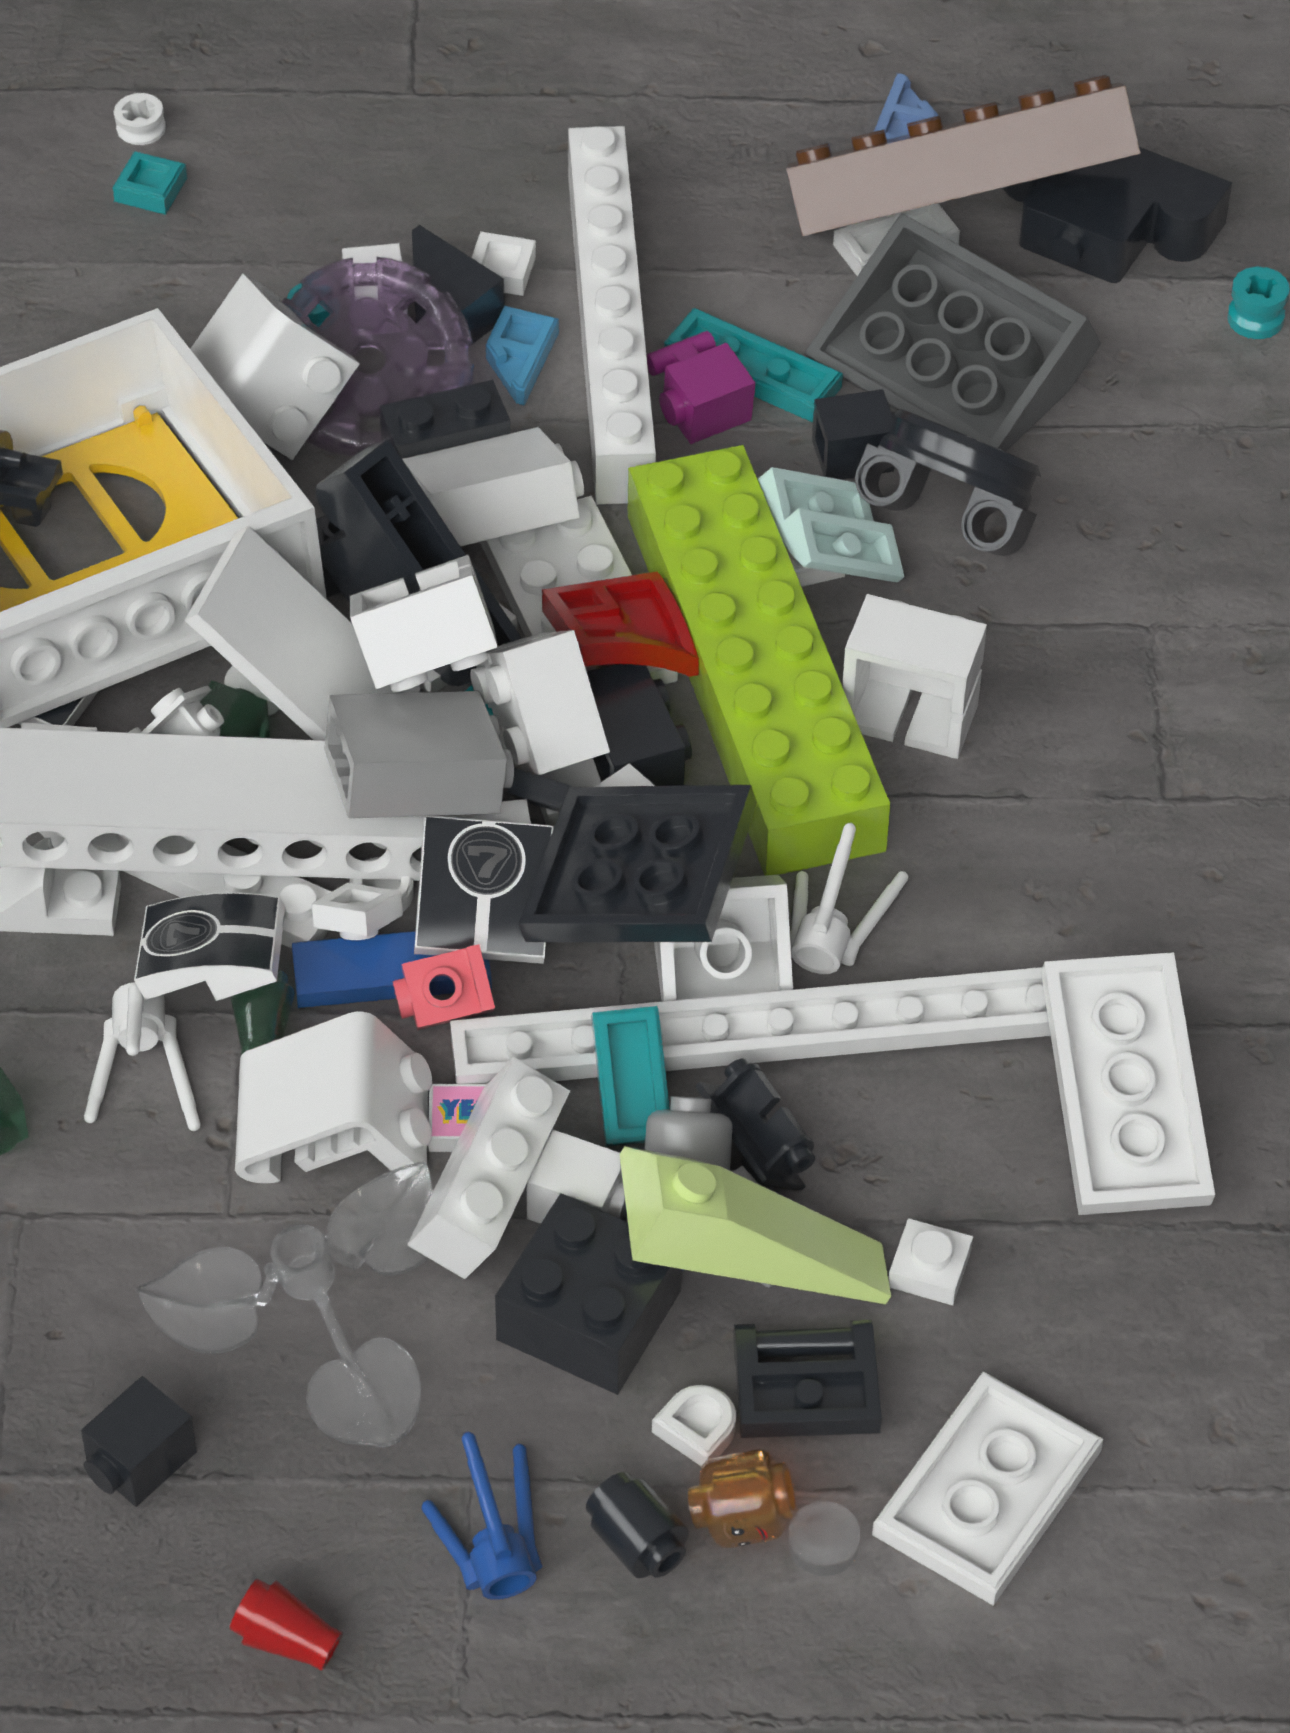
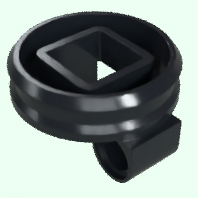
[855,409,1041,556]

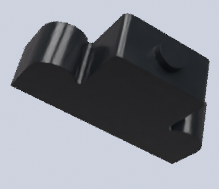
[1003,147,1232,283]
[316,439,522,686]

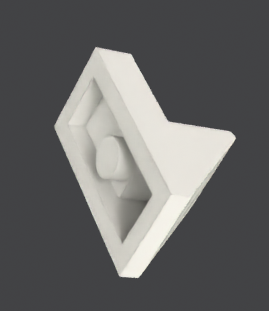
[0,838,121,936]

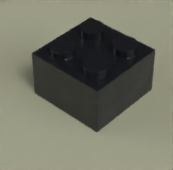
[495,1193,682,1395]

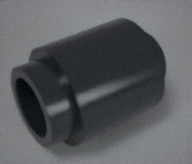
[586,1472,689,1578]

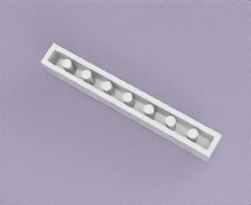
[568,126,656,505]

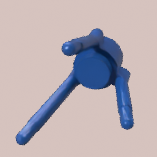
[421,1432,542,1600]

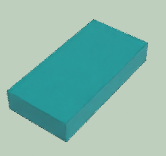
[591,1006,670,1147]

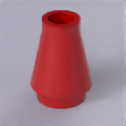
[229,1578,343,1671]

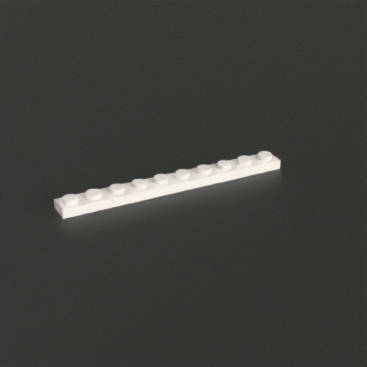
[450,967,1051,1084]

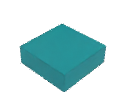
[112,151,187,215]

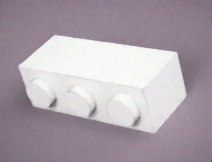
[407,1057,570,1279]

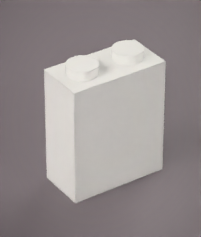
[402,427,584,546]

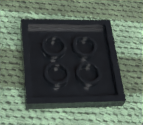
[519,785,757,942]

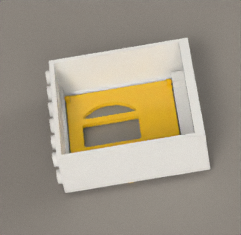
[0,308,327,728]

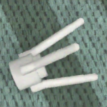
[790,823,909,974]
[84,982,201,1131]

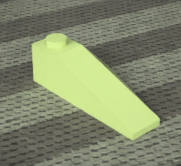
[620,1146,891,1304]

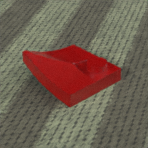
[542,571,699,677]

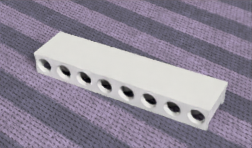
[0,727,466,881]

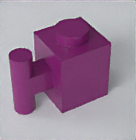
[646,331,756,445]

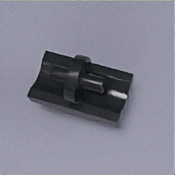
[0,430,63,527]

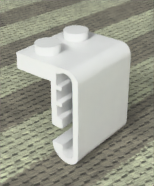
[190,273,359,460]
[235,1011,432,1183]

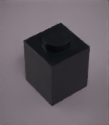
[812,389,897,480]
[81,1376,197,1507]

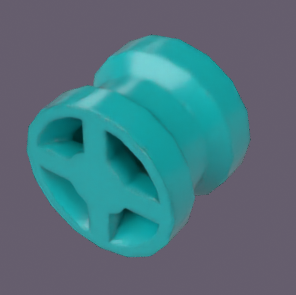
[1227,266,1290,340]

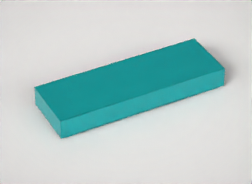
[664,308,843,423]

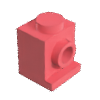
[392,944,495,1030]

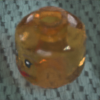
[688,1449,797,1548]

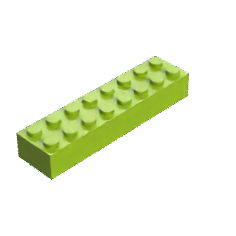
[628,445,890,876]

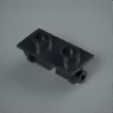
[695,1058,815,1191]

